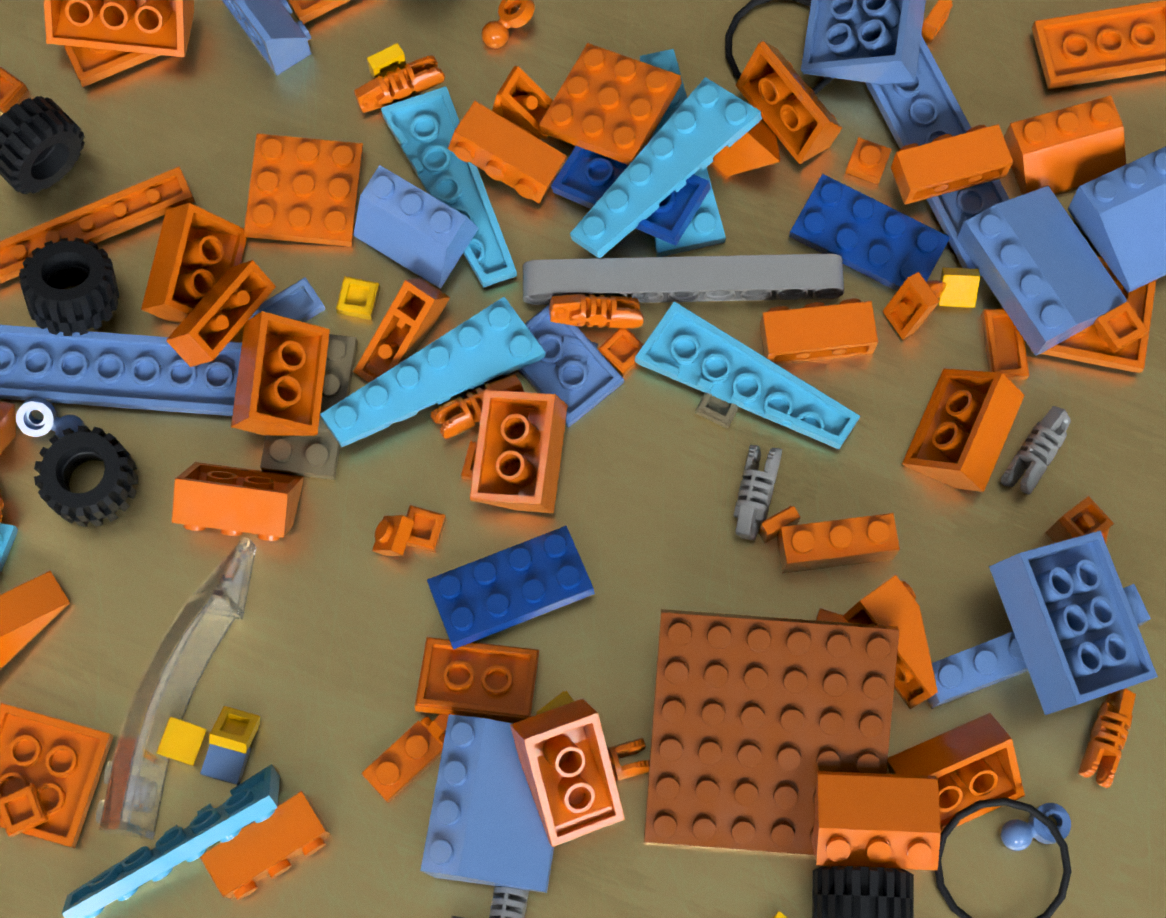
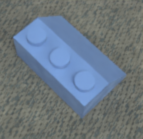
[222,0,311,76]
[353,165,479,289]

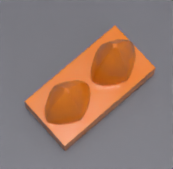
[883,272,946,340]

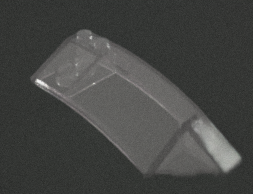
[96,538,257,840]

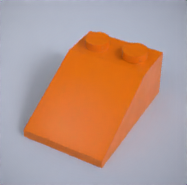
[843,575,938,709]
[510,699,625,847]

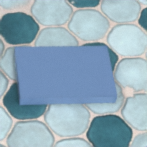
[518,304,624,428]

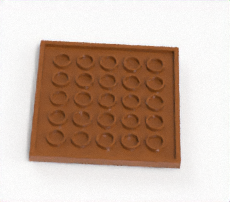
[644,609,899,855]

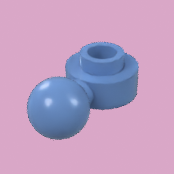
[16,397,85,439]
[1001,803,1071,851]

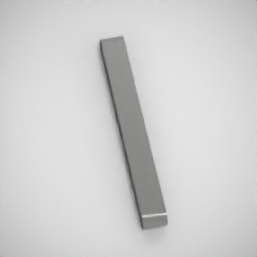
[522,254,844,305]

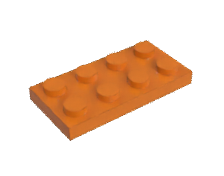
[1032,0,1166,90]

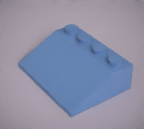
[801,0,926,85]
[1067,146,1166,293]
[957,186,1127,356]
[989,531,1158,715]
[420,714,555,893]

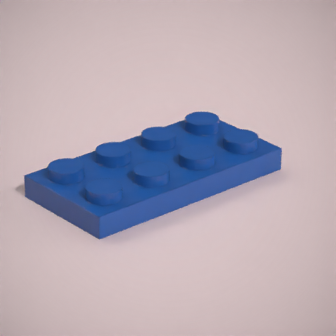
[551,146,711,246]
[789,174,950,291]
[427,525,595,650]

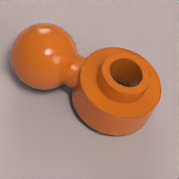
[481,0,535,49]

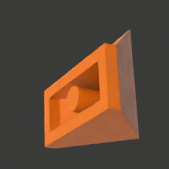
[492,66,553,139]
[710,119,780,179]
[1046,496,1114,543]

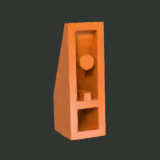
[353,278,450,383]

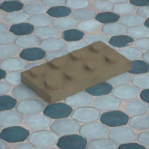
[260,334,358,480]

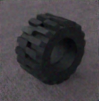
[0,96,85,194]
[19,238,119,336]
[34,425,138,527]
[812,866,914,918]

